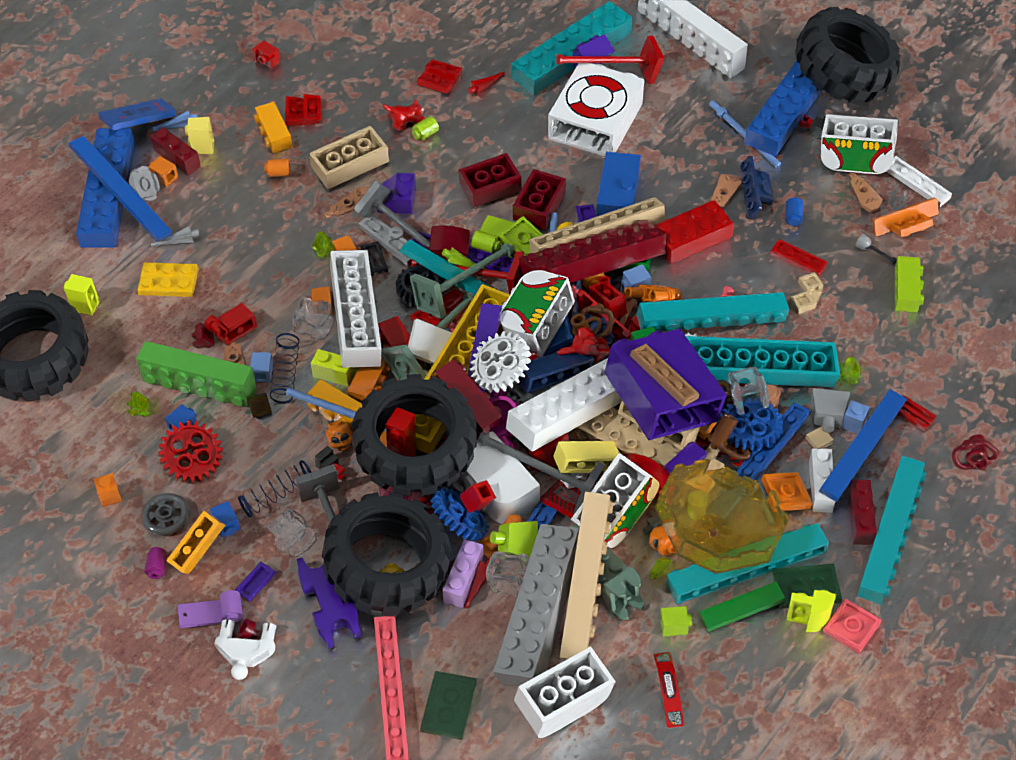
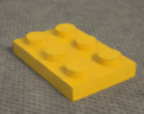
[137,262,199,297]

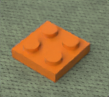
[761,472,813,512]

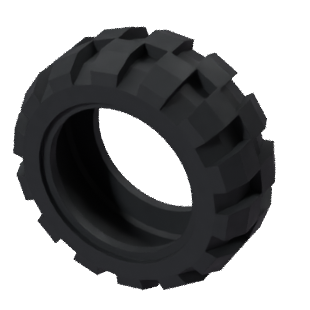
[795,7,901,104]
[0,290,89,402]
[352,374,477,496]
[322,492,451,616]

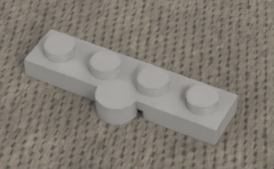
[358,213,412,266]

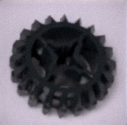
[395,264,445,307]

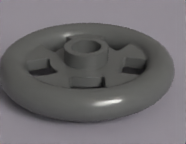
[141,493,190,535]

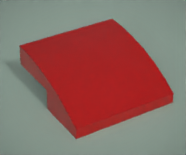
[417,59,462,94]
[285,94,321,126]

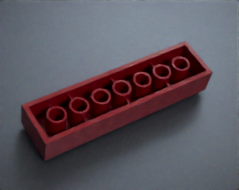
[519,220,666,283]

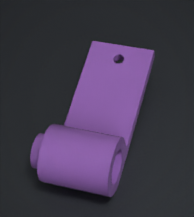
[178,590,243,628]

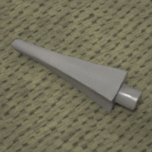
[151,226,200,247]

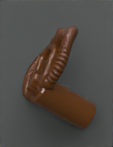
[571,303,614,338]
[707,413,750,460]

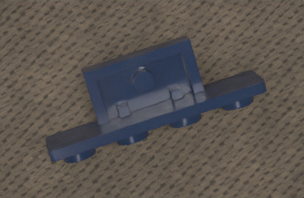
[740,155,774,218]

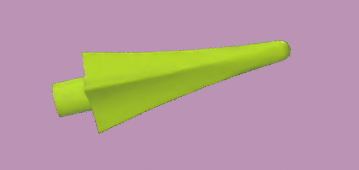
[442,248,485,269]

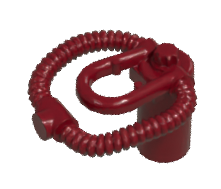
[952,434,999,470]

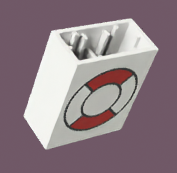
[548,63,644,156]

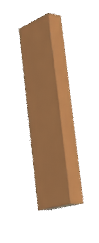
[630,344,699,407]

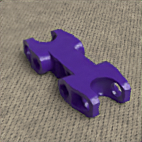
[296,557,361,649]

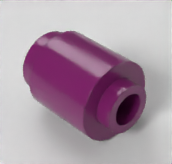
[144,547,168,579]

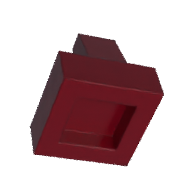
[191,322,214,349]

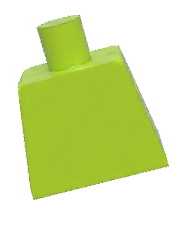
[490,521,538,562]

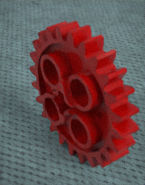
[158,420,223,484]

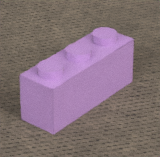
[443,539,484,608]

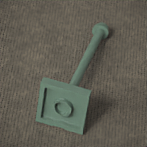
[410,243,514,319]
[381,292,475,380]

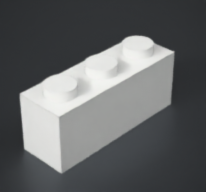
[809,449,835,513]

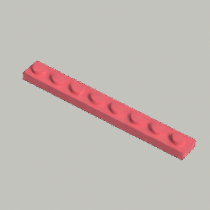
[374,616,409,760]

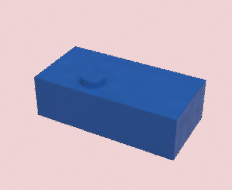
[596,151,641,217]

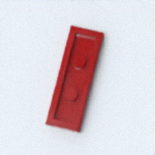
[770,239,827,277]

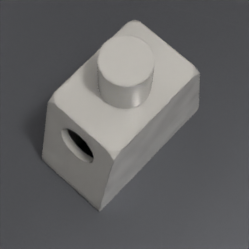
[810,388,850,433]

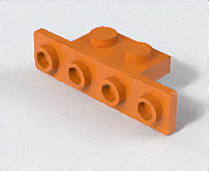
[873,197,939,237]

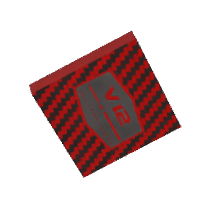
[540,479,581,518]

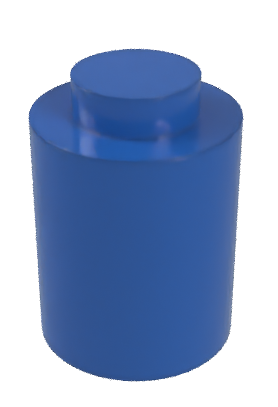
[785,197,804,226]

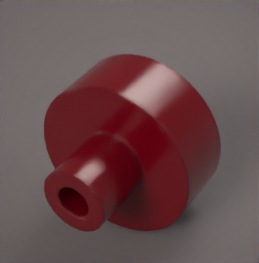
[238,618,260,639]

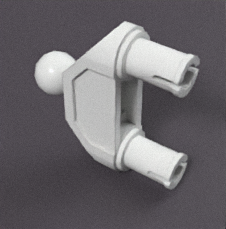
[214,620,276,680]

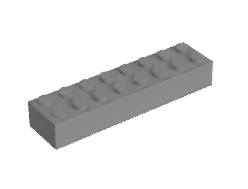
[493,524,579,686]

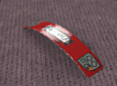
[653,652,684,728]

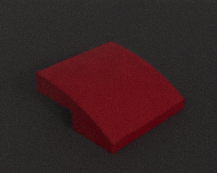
[429,225,470,258]

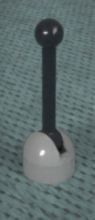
[855,234,897,264]

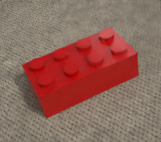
[654,199,734,265]

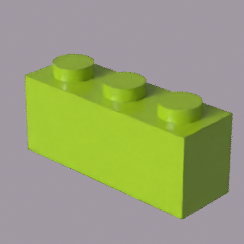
[895,256,924,312]

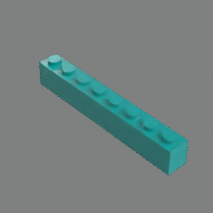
[636,292,789,331]
[857,456,927,604]
[666,523,829,605]

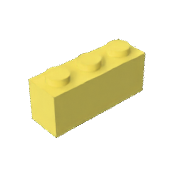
[553,441,619,473]

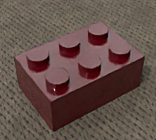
[458,153,522,208]
[512,169,566,230]

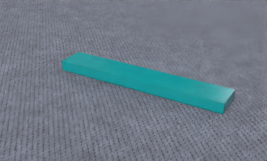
[400,240,492,295]

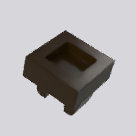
[247,392,272,418]

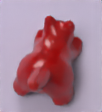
[382,100,425,131]
[557,327,610,363]

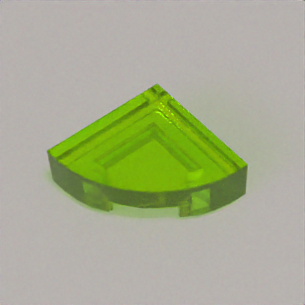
[649,557,671,580]

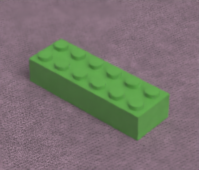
[136,341,257,407]

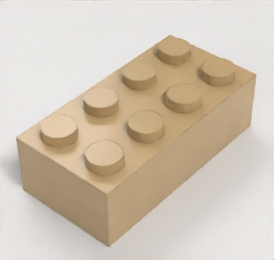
[309,126,389,189]

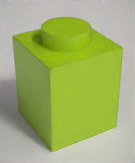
[660,606,692,637]

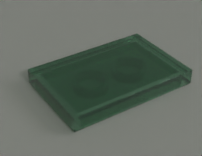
[772,563,842,609]
[420,671,477,740]

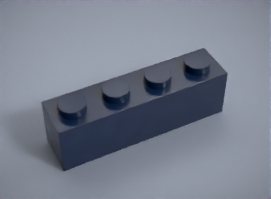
[516,352,594,394]

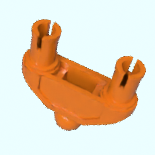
[624,285,682,302]

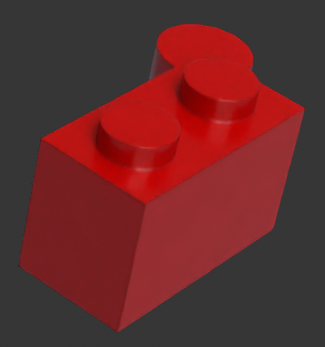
[589,276,628,319]
[204,303,258,346]

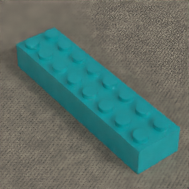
[511,1,632,95]
[686,336,840,387]

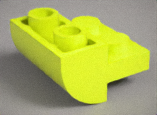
[786,590,836,632]

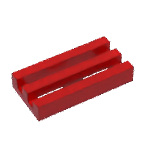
[897,395,936,432]

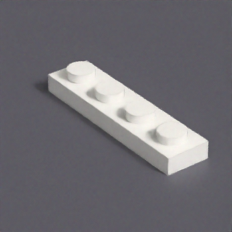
[886,156,952,207]

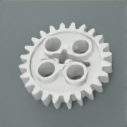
[470,331,531,393]

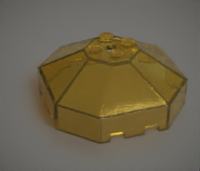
[655,459,789,574]

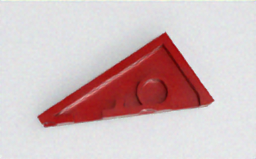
[576,289,631,341]

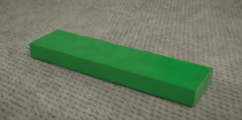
[699,581,785,632]

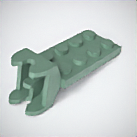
[572,524,644,620]

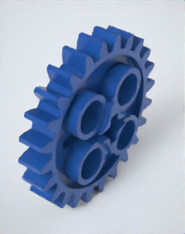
[718,397,783,451]
[431,486,489,542]

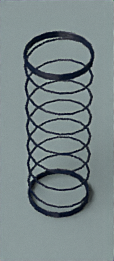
[269,333,300,403]
[238,460,311,518]

